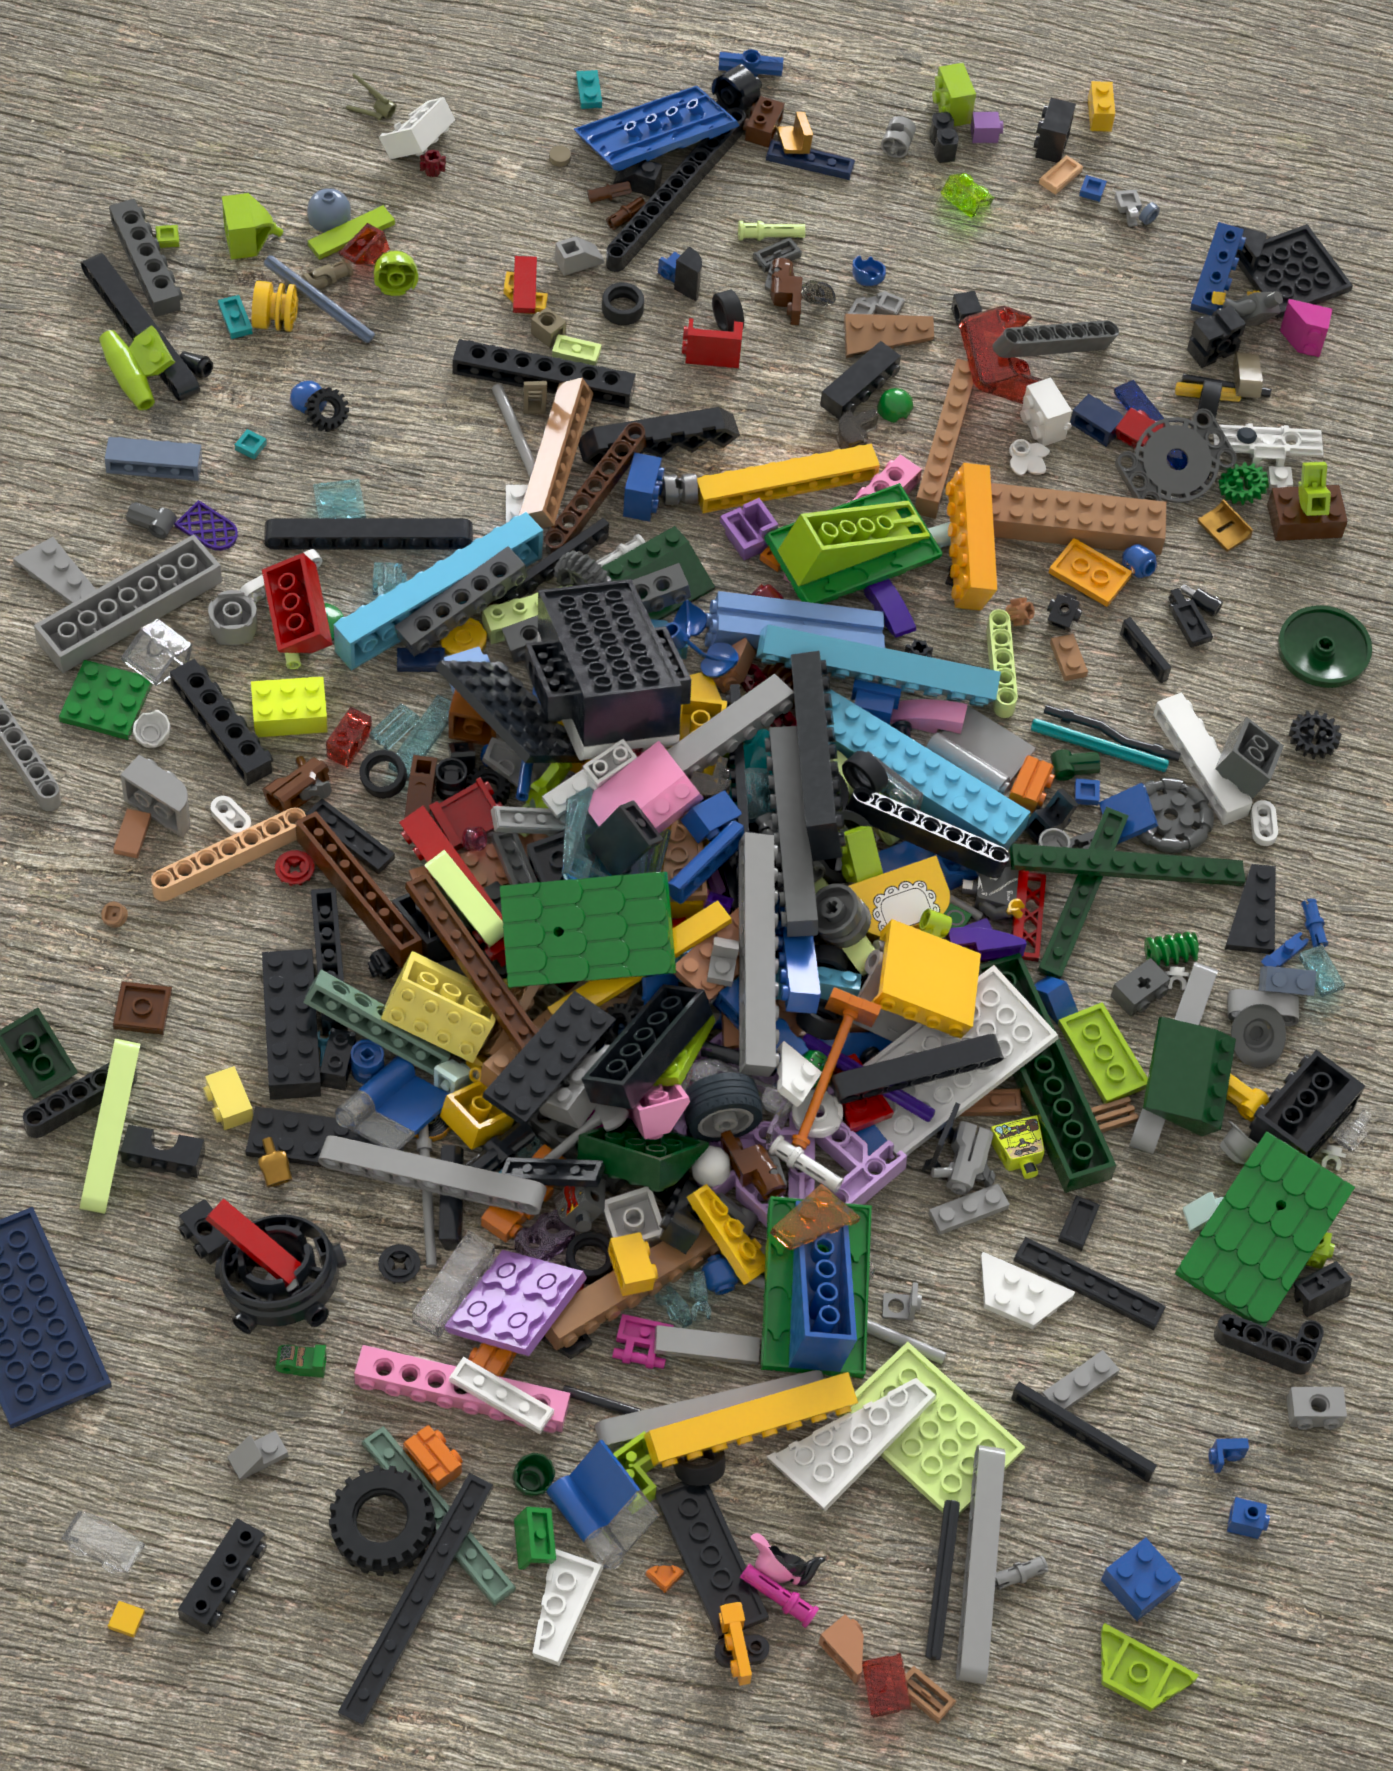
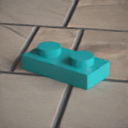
[576,70,602,109]
[218,295,253,339]

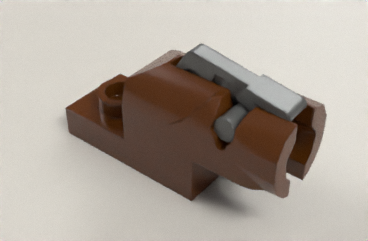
[765,258,803,325]
[721,1130,787,1201]

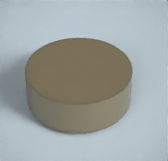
[549,145,571,167]

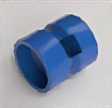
[351,1039,384,1084]

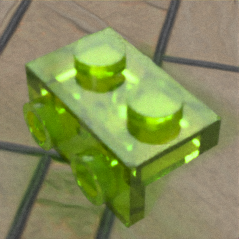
[940,173,994,217]

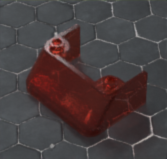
[959,306,1044,404]

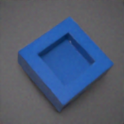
[1079,175,1107,202]
[1074,778,1100,806]

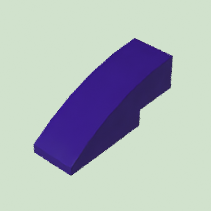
[864,579,916,638]
[945,927,1027,962]

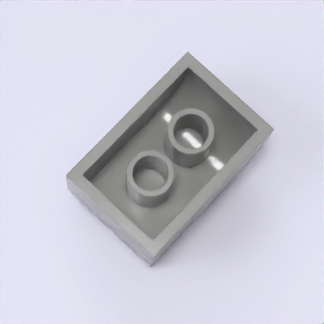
[121,755,191,837]

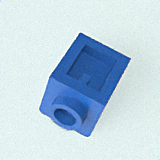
[658,252,680,283]
[1208,1438,1249,1473]

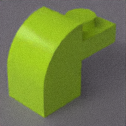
[1298,462,1331,516]

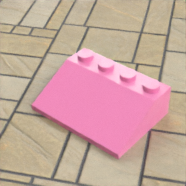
[581,741,704,833]

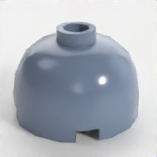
[307,188,351,233]

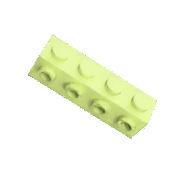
[482,585,572,644]

